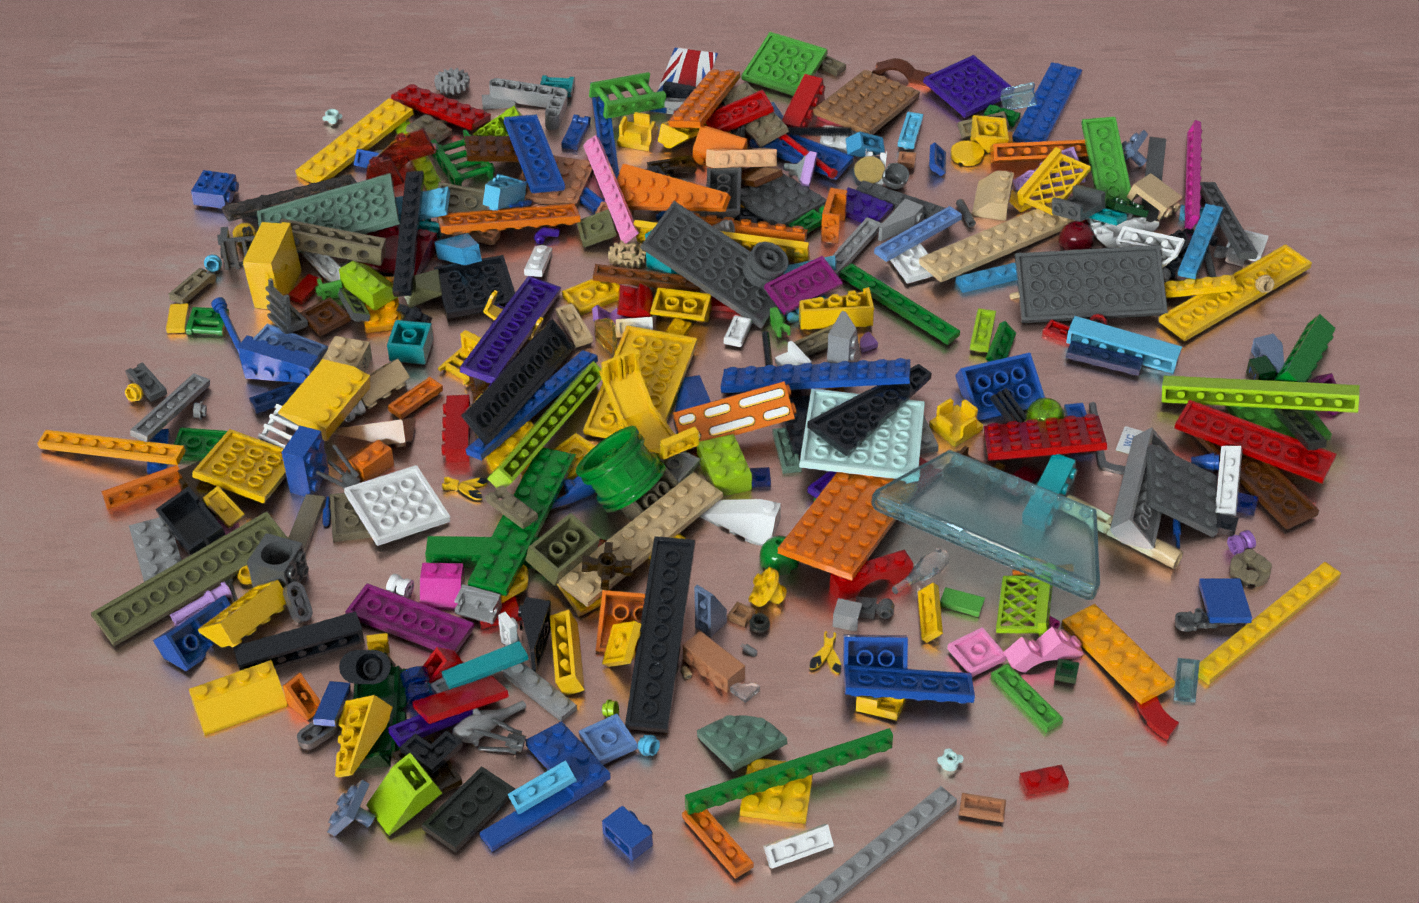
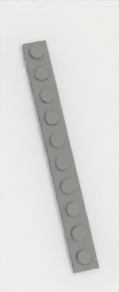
[795,786,957,903]

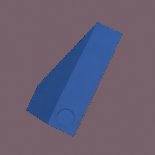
[673,375,711,434]
[153,595,231,671]

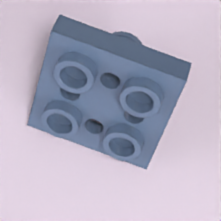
[1122,130,1148,167]
[327,780,375,836]

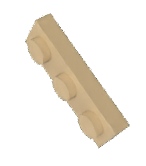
[555,304,593,347]

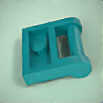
[540,75,575,97]

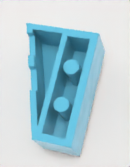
[483,174,527,211]

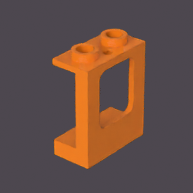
[821,188,848,243]

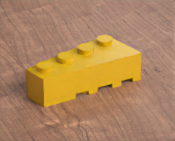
[799,287,874,330]

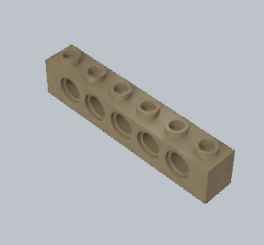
[279,218,386,266]

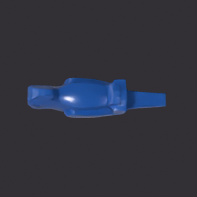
[552,476,596,509]

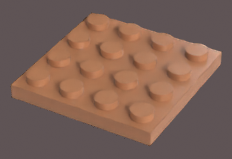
[518,155,594,208]

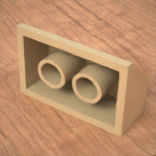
[972,170,1014,221]
[361,359,410,409]

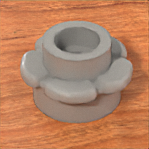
[193,401,207,420]

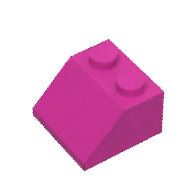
[420,563,465,611]

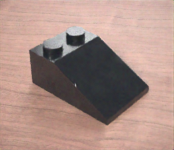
[518,597,551,673]

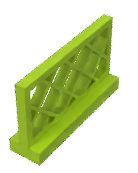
[996,570,1053,637]

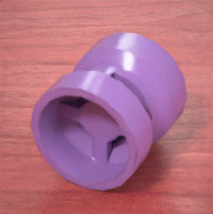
[1227,530,1256,555]

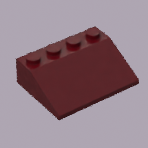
[351,224,437,275]

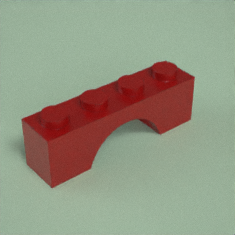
[830,549,914,600]

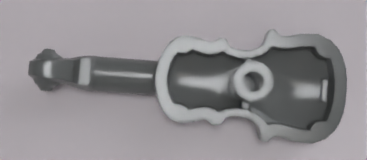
[1175,608,1245,632]

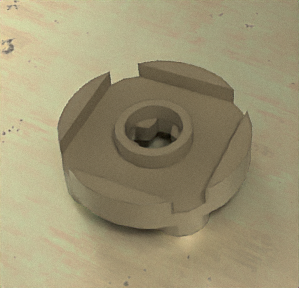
[1230,549,1272,587]

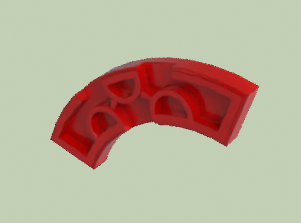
[1135,696,1179,741]

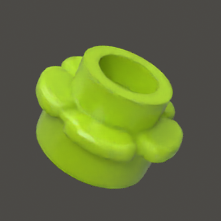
[602,699,619,718]

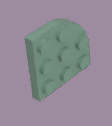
[697,715,787,772]

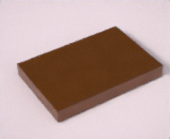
[741,167,783,187]

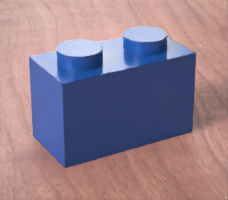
[602,805,653,861]

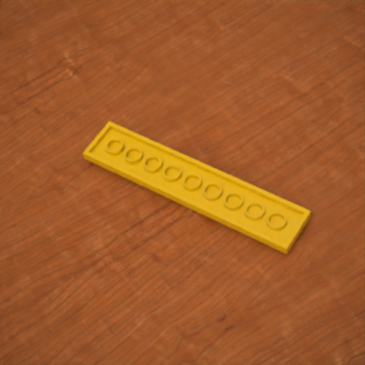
[634,220,810,264]
[1159,244,1312,341]

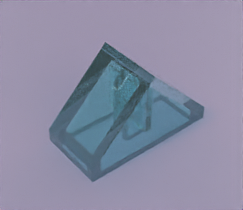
[1173,658,1200,703]

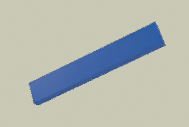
[480,783,603,852]

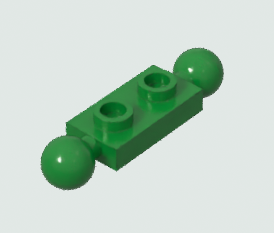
[789,205,825,234]

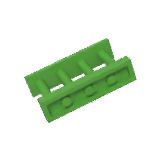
[589,72,666,119]

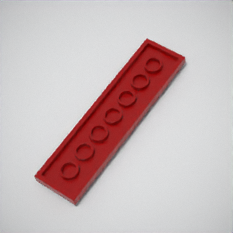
[1174,400,1337,484]

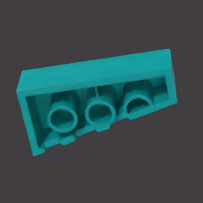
[1022,454,1078,533]

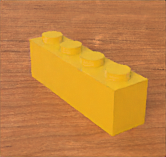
[550,610,585,696]

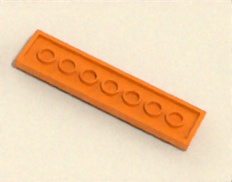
[668,69,741,128]
[437,203,580,235]

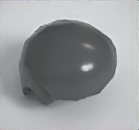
[882,163,909,190]

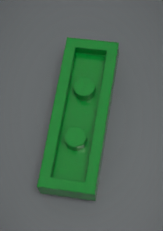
[985,321,1016,362]

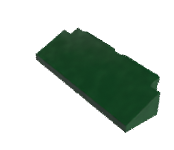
[353,652,409,768]

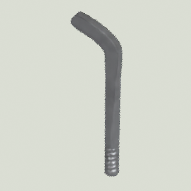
[1089,402,1126,474]

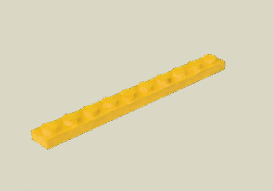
[1192,562,1341,685]

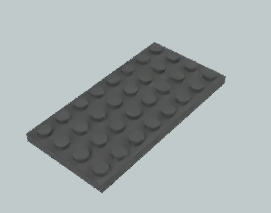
[640,201,784,328]
[1015,245,1168,323]

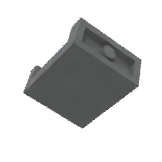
[1052,185,1105,222]

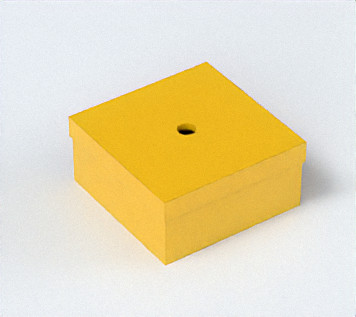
[243,222,302,309]

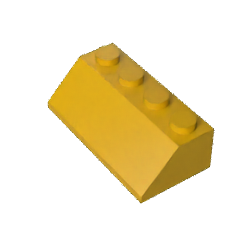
[198,580,286,647]
[189,660,287,736]

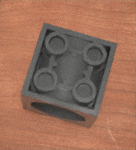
[247,533,309,595]

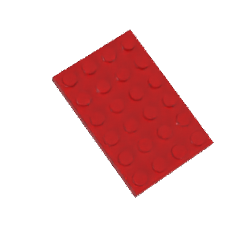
[984,414,1108,461]

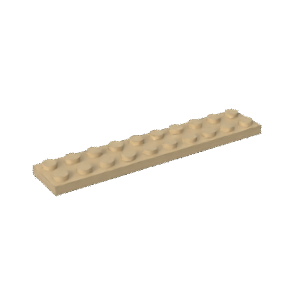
[919,202,1075,282]
[558,472,723,607]

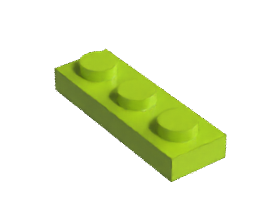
[970,308,996,353]

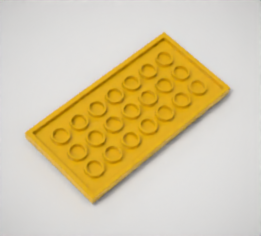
[583,326,697,438]

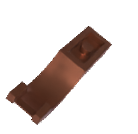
[872,58,933,87]

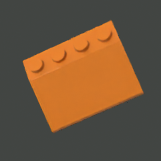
[595,590,685,655]

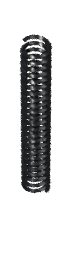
[786,126,852,137]

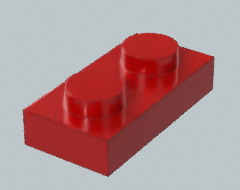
[1019,764,1069,796]

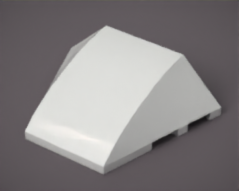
[1087,209,1159,248]

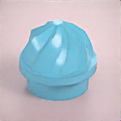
[204,254,222,272]
[638,735,660,756]

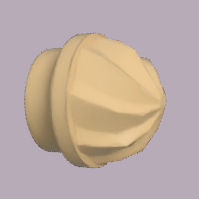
[1255,275,1274,293]

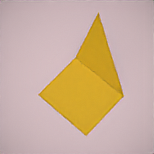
[1009,189,1032,213]

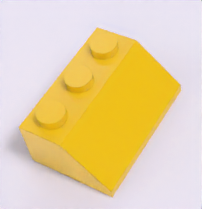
[650,288,711,322]

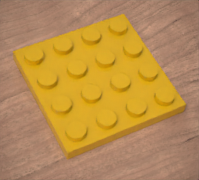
[192,429,286,503]

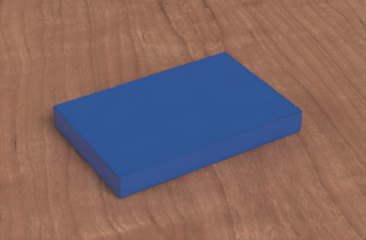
[1199,578,1252,623]

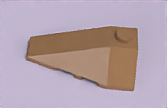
[333,418,416,447]

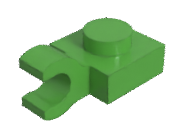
[770,307,791,338]

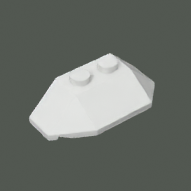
[1116,226,1185,268]

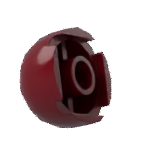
[1059,221,1094,250]

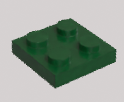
[1105,197,1149,218]

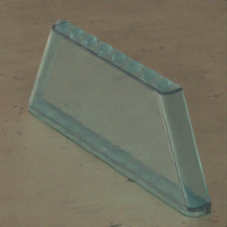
[871,450,1100,600]

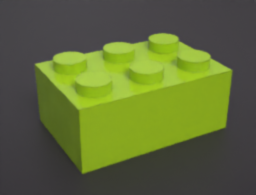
[697,434,752,497]

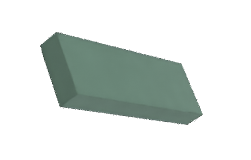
[772,428,802,474]

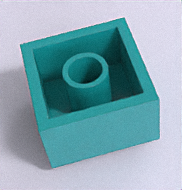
[387,320,434,364]

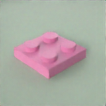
[948,627,1007,677]

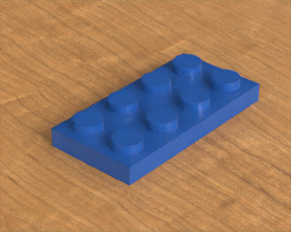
[525,721,611,798]

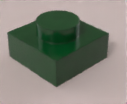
[1054,659,1079,684]

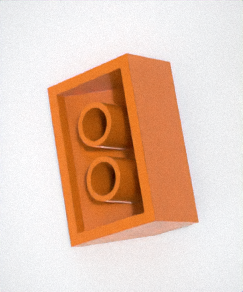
[693,125,747,170]

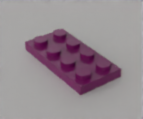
[764,256,843,315]

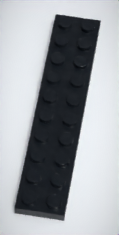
[461,319,576,445]
[625,536,696,733]

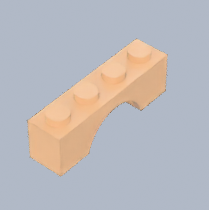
[706,148,777,168]

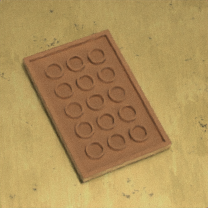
[813,70,920,135]

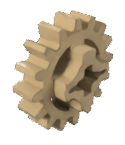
[608,240,646,269]

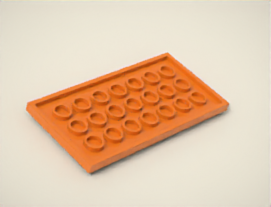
[778,472,918,581]

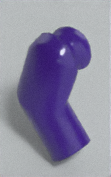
[534,227,559,244]

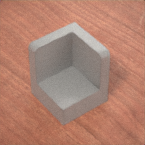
[833,598,862,632]

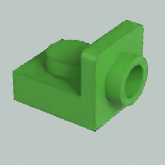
[315,278,343,300]

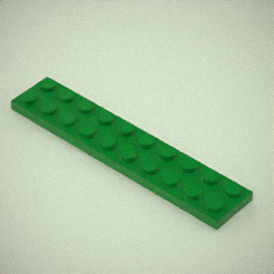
[468,448,576,596]

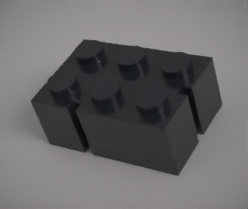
[155,486,226,556]

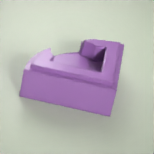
[860,332,878,353]

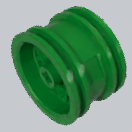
[576,426,666,512]

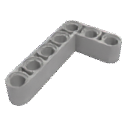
[489,78,568,130]

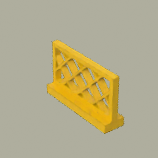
[1017,147,1091,215]

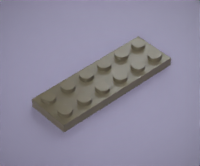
[721,82,789,148]

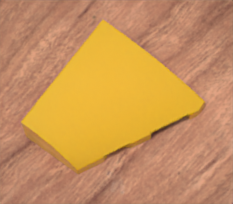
[856,695,906,721]

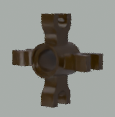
[582,542,632,590]

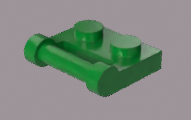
[186,307,230,336]

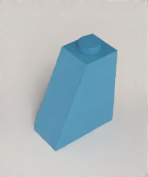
[434,233,482,265]

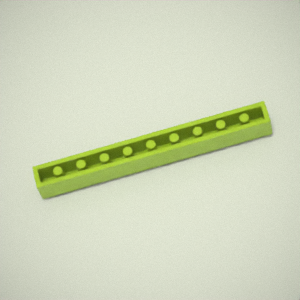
[487,361,602,488]
[1162,375,1360,413]

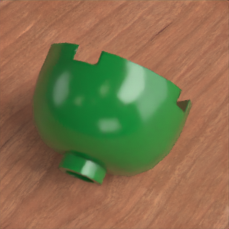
[759,536,799,576]

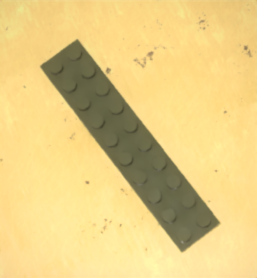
[91,512,289,647]

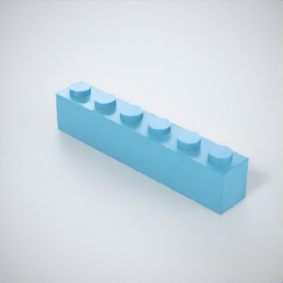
[1066,316,1182,374]

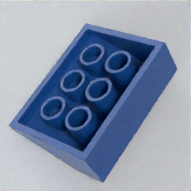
[955,353,1047,421]

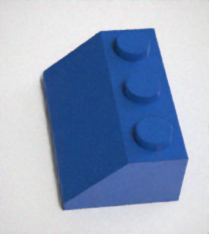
[843,634,908,674]

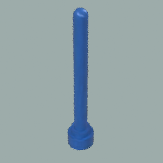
[211,297,241,354]

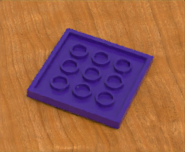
[923,55,1016,118]

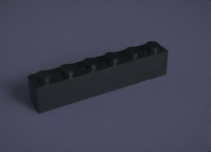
[233,611,365,671]

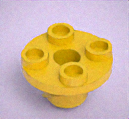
[748,567,787,607]

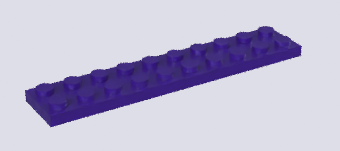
[460,276,561,383]

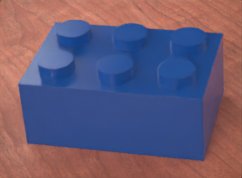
[282,425,329,497]

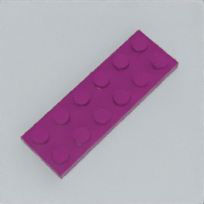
[345,583,474,653]

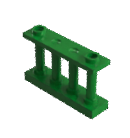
[429,129,495,186]

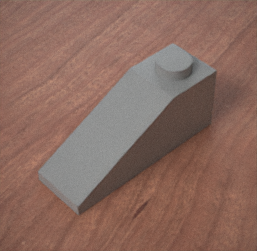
[878,198,924,241]

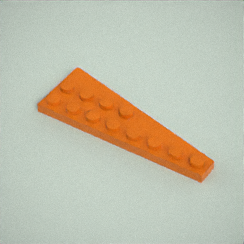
[617,164,731,212]

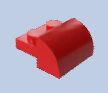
[617,283,653,318]

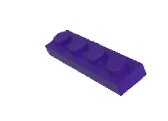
[389,709,473,747]

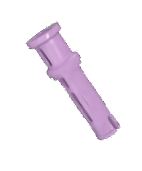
[170,582,233,625]

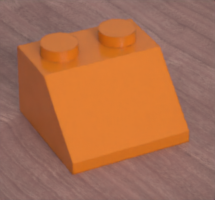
[339,440,394,483]

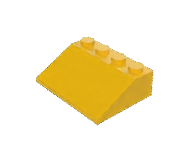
[278,359,370,441]

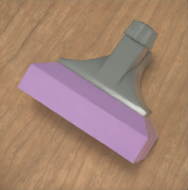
[784,151,817,188]

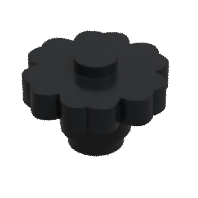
[396,304,433,323]

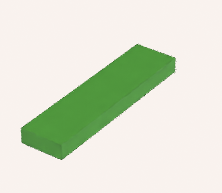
[991,663,1064,733]

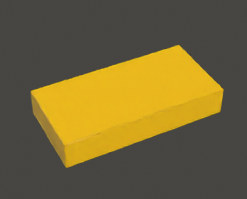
[166,304,189,333]

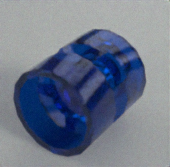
[400,666,434,705]

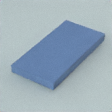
[253,323,328,361]

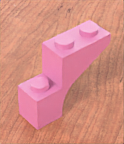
[1004,627,1084,673]

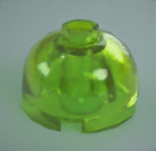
[1026,397,1064,422]

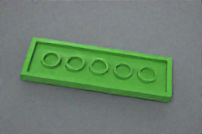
[1081,117,1134,209]

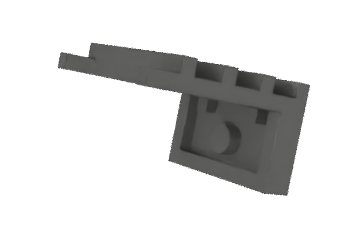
[217,227,255,270]
[265,279,308,334]

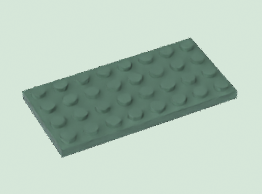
[257,173,400,253]

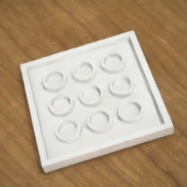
[344,465,450,546]

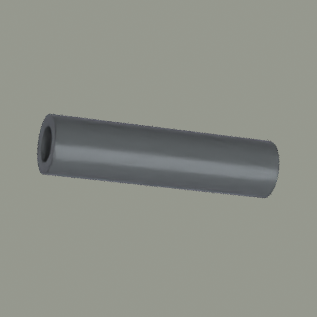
[956,199,976,227]

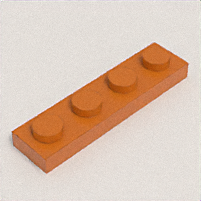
[101,465,180,510]
[682,809,754,879]

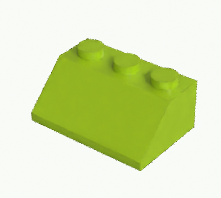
[339,261,397,311]

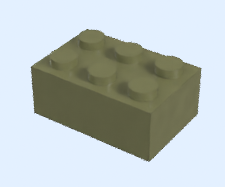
[525,513,600,586]

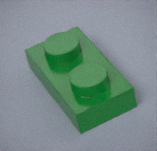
[984,104,1021,127]

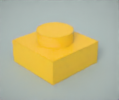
[366,633,390,653]

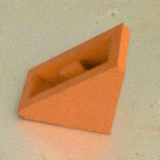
[283,673,321,720]

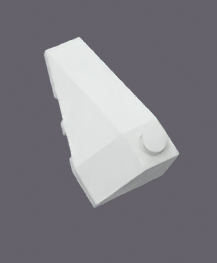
[700,499,781,546]

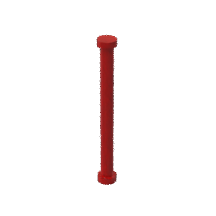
[778,134,838,179]

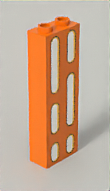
[672,381,796,447]

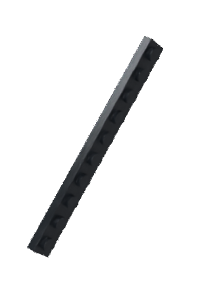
[392,171,424,297]

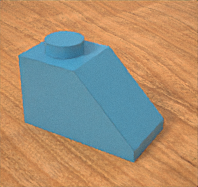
[845,132,885,157]

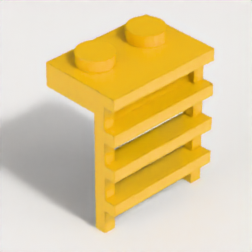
[438,330,481,385]

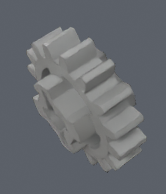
[434,68,470,95]

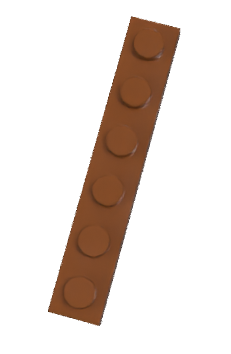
[593,264,700,292]

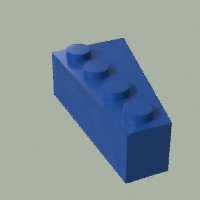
[237,335,320,383]

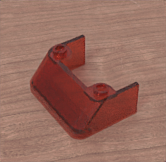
[366,128,437,186]

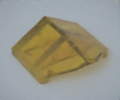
[594,318,618,357]

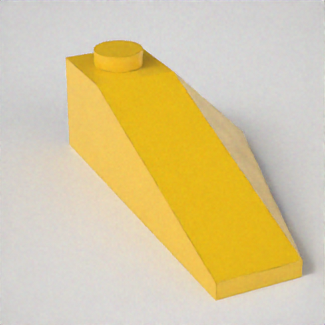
[658,121,706,148]
[335,695,393,778]

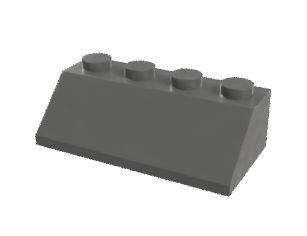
[705,167,742,219]

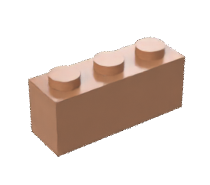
[682,631,745,693]

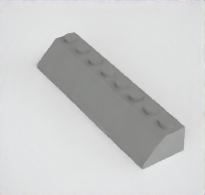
[1110,427,1175,549]

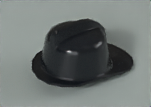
[339,650,391,684]

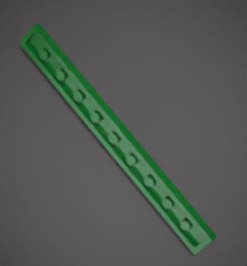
[685,728,893,815]

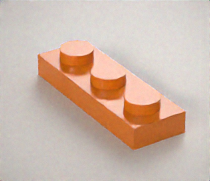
[388,377,443,419]

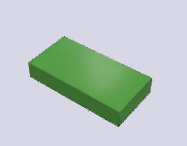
[940,587,985,617]

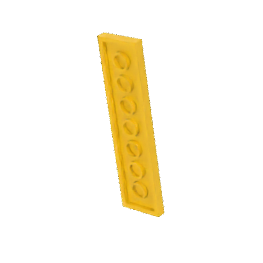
[295,98,414,187]

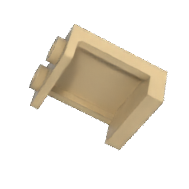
[1127,173,1183,221]

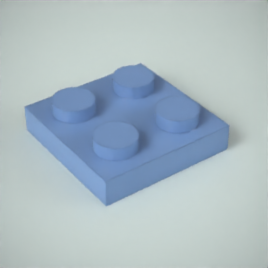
[579,714,638,765]

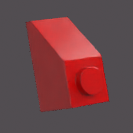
[414,647,463,693]

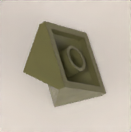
[404,269,442,308]

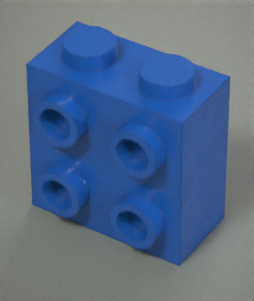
[191,170,239,209]

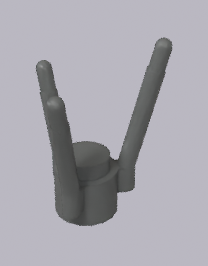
[316,444,361,489]
[475,718,526,754]

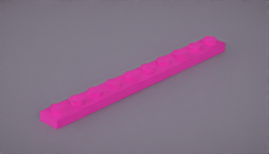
[1185,120,1203,230]

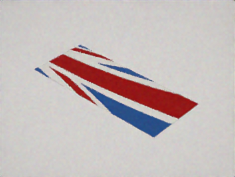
[650,48,718,115]

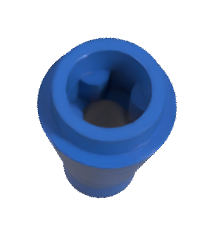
[1191,453,1219,472]

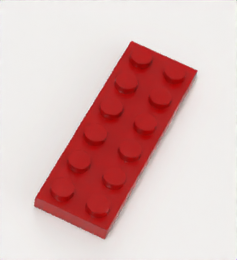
[391,84,491,131]

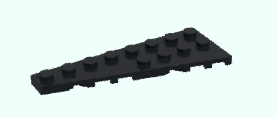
[807,364,932,456]

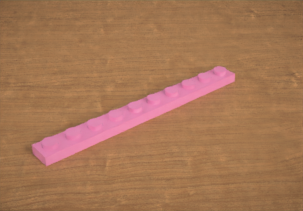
[583,135,639,244]

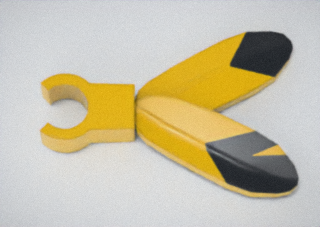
[442,477,488,500]
[809,631,841,674]

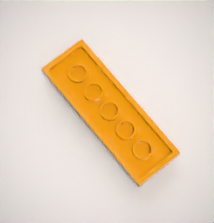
[1061,604,1175,704]

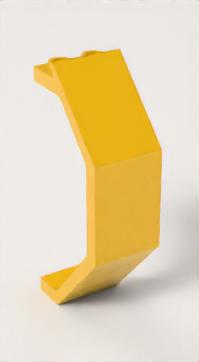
[599,349,699,459]

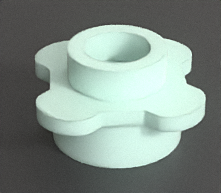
[323,109,342,124]
[937,748,964,771]

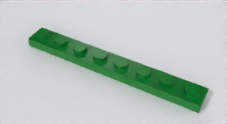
[839,263,960,345]

